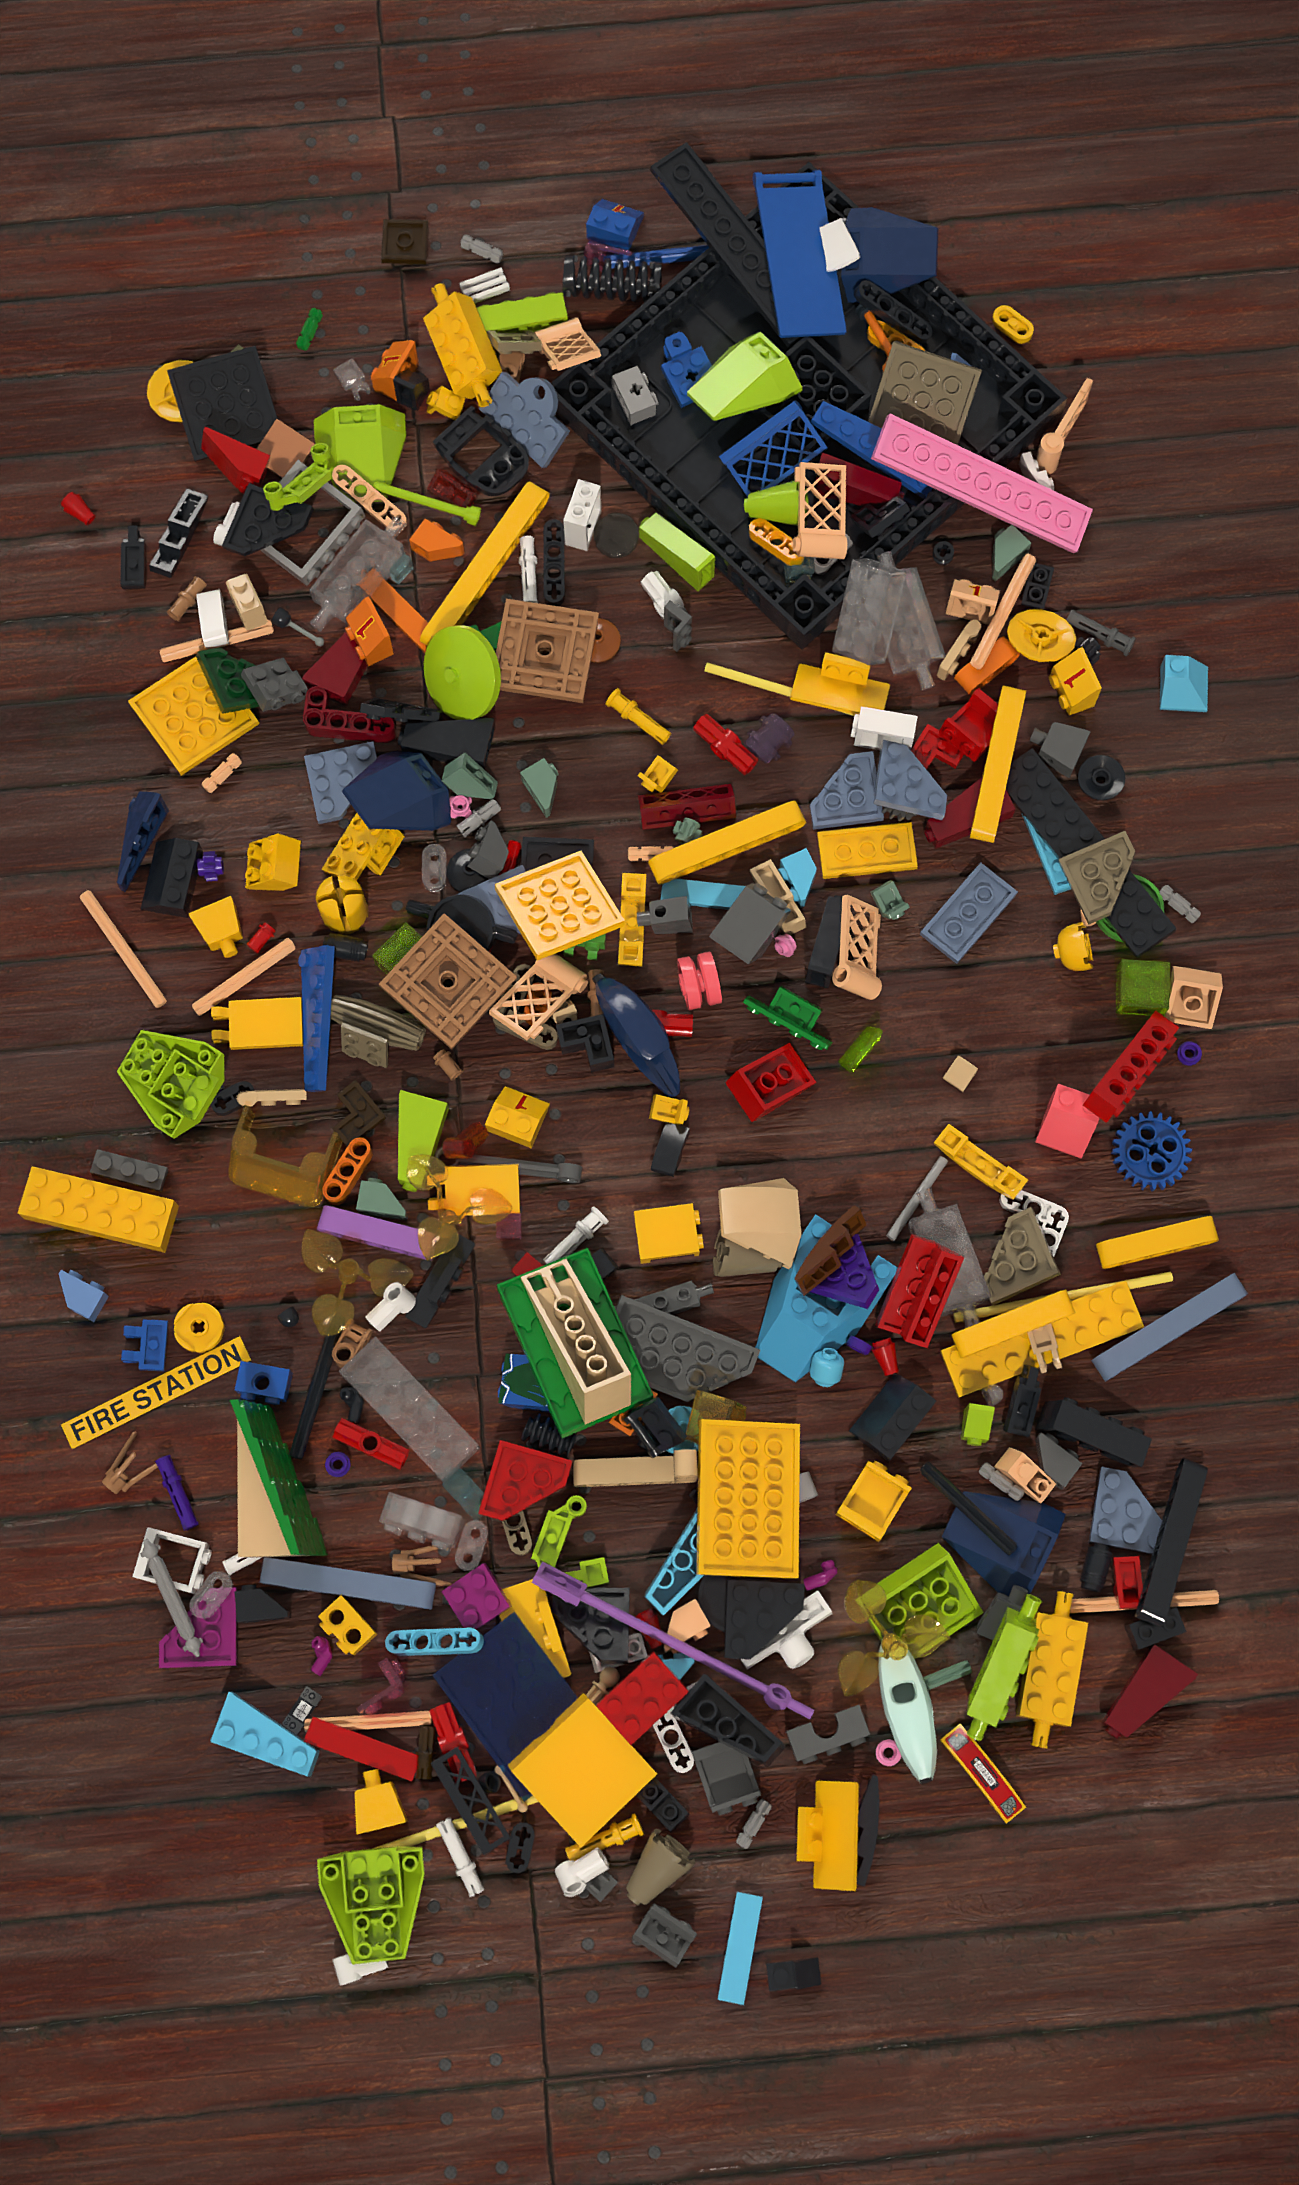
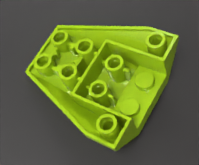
[687,332,802,421]
[314,405,406,504]
[117,1030,225,1139]
[317,1846,425,1965]

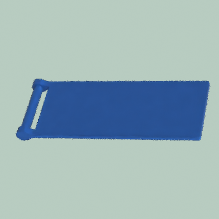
[753,170,846,338]

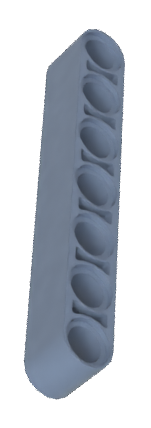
[1091,1273,1248,1382]
[259,1557,436,1609]

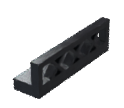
[431,1746,511,1856]

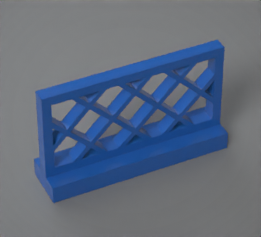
[719,401,828,497]

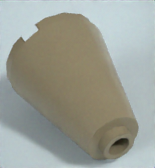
[713,1229,782,1277]
[626,1829,695,1905]

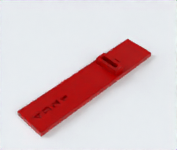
[303,1717,418,1781]

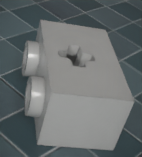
[612,366,658,425]

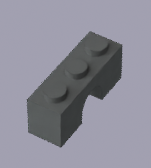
[786,1705,870,1765]

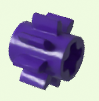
[197,851,224,882]

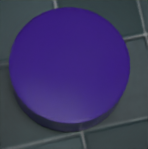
[846,1335,872,1355]

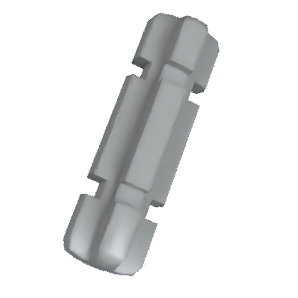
[461,235,503,263]
[1159,885,1201,923]
[979,1463,1025,1501]
[736,1799,772,1849]

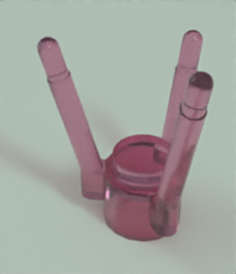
[584,240,634,279]

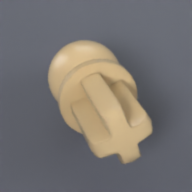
[586,1666,620,1706]

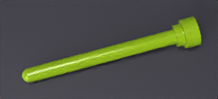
[373,482,481,526]

